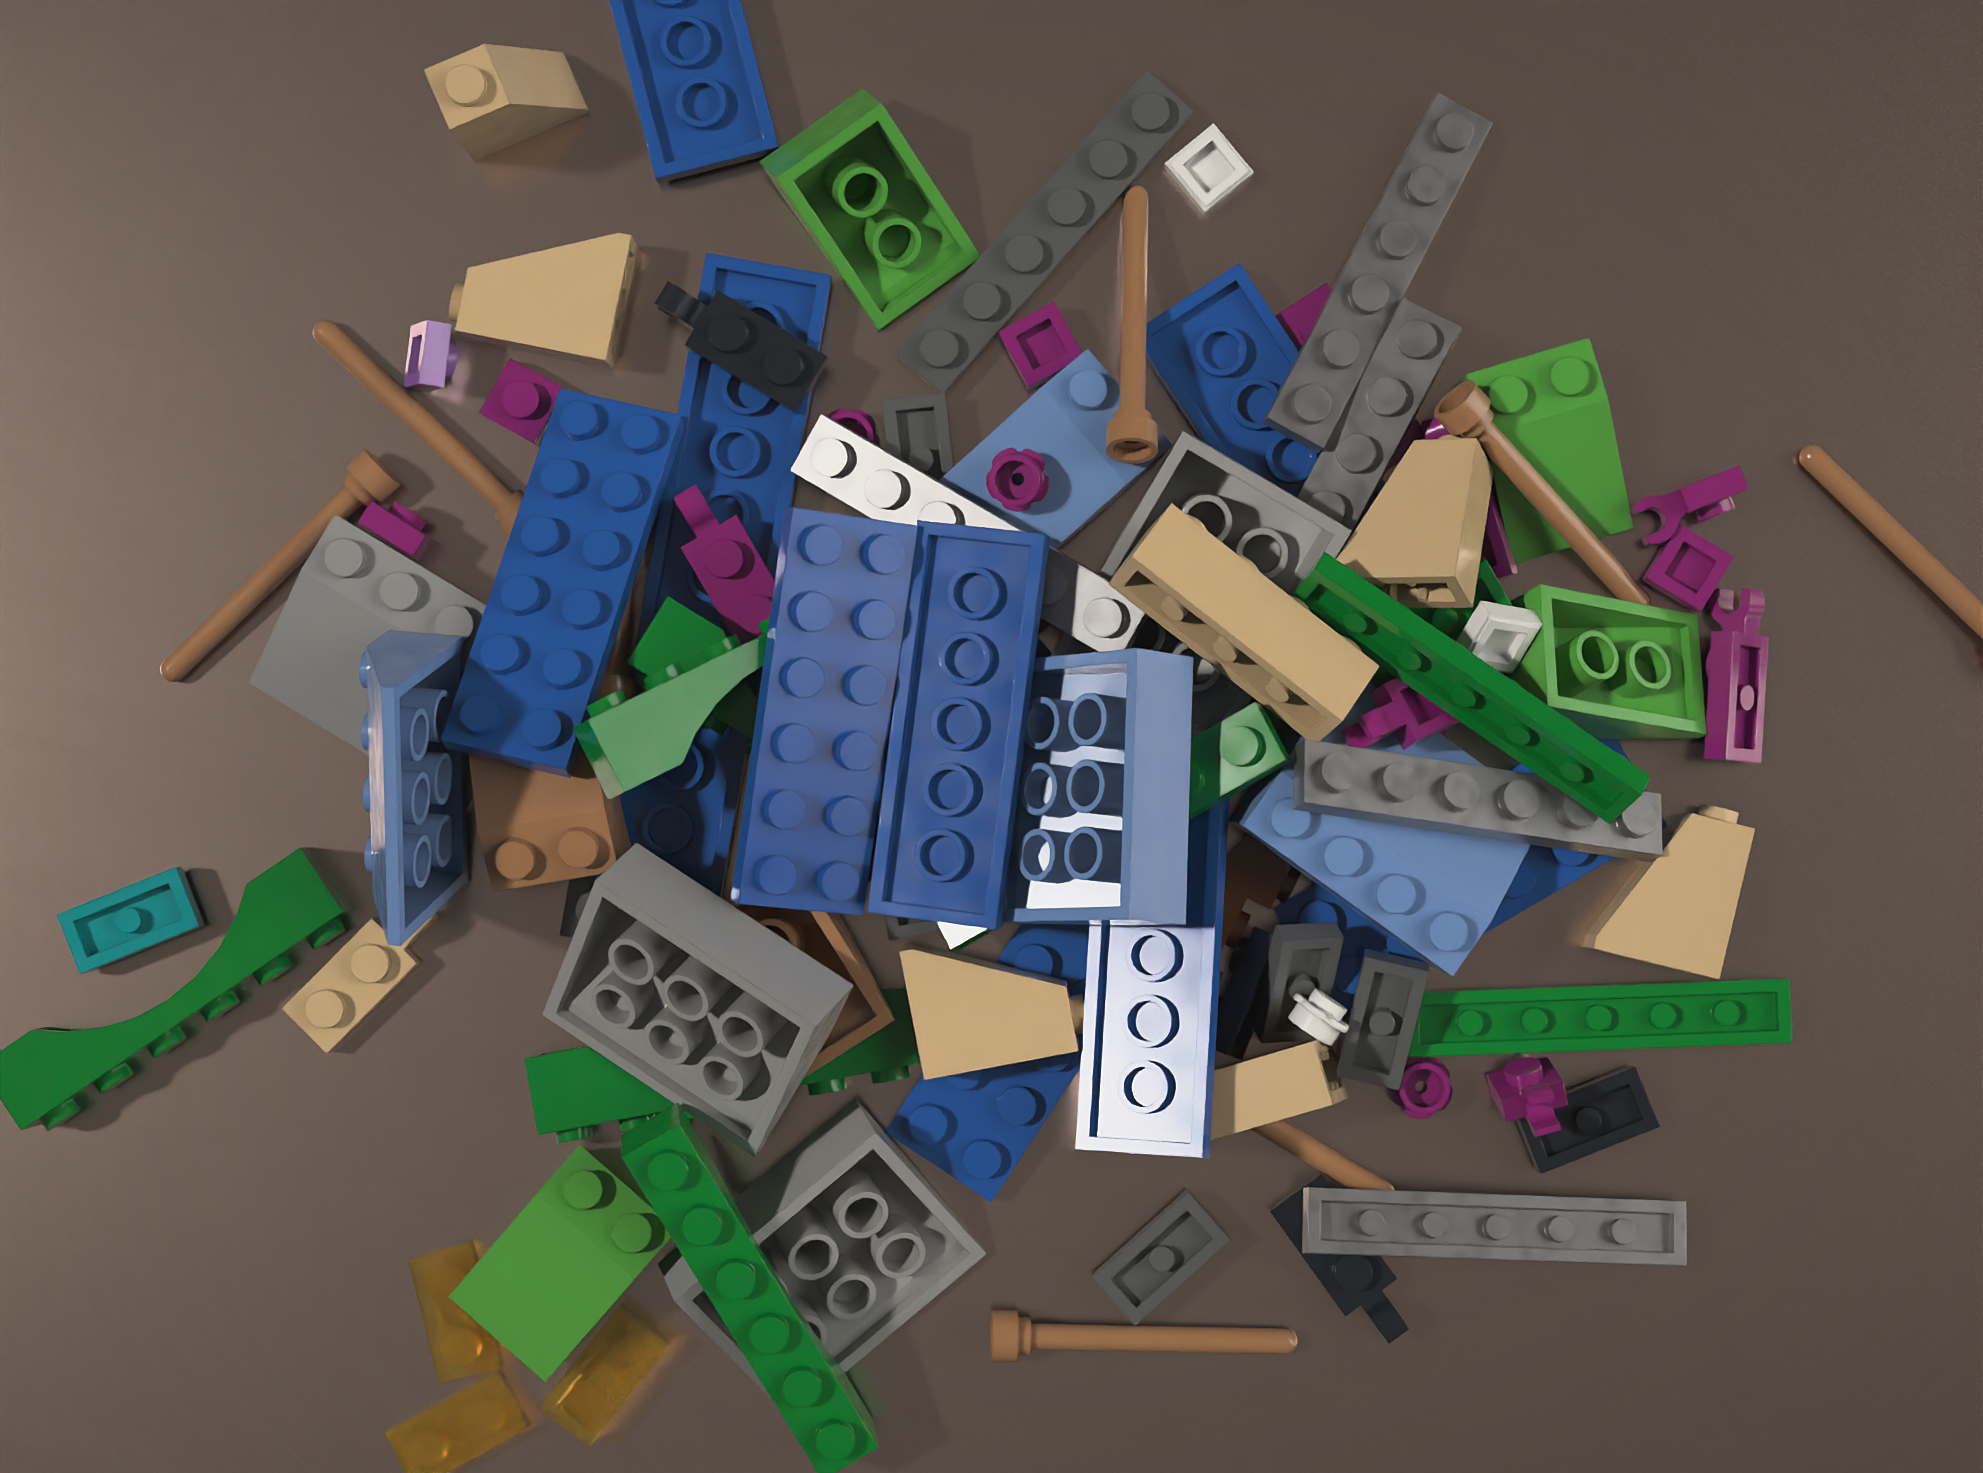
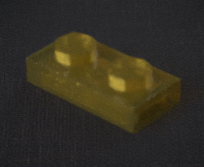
[408,1240,504,1383]
[539,1302,671,1447]
[384,1368,531,1473]

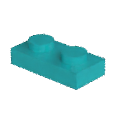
[57,867,205,974]

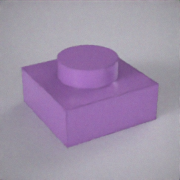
[403,320,458,393]

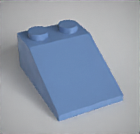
[939,349,1172,549]

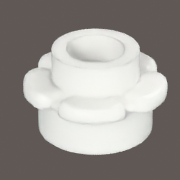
[1288,988,1349,1046]

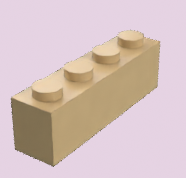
[1108,503,1379,741]

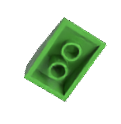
[759,88,980,330]
[1456,338,1633,564]
[1500,584,1707,739]
[448,1145,671,1382]

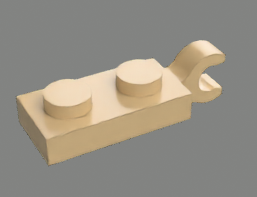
[282,913,439,1054]

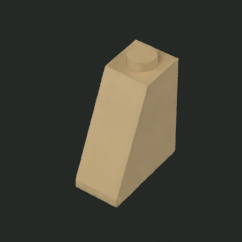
[424,44,589,162]
[449,233,638,369]
[1336,434,1494,608]
[1583,804,1755,979]
[899,944,1084,1080]
[1210,1040,1348,1140]

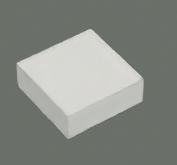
[1164,123,1254,216]
[1457,600,1543,674]

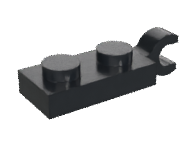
[655,281,828,414]
[1268,1172,1410,1344]

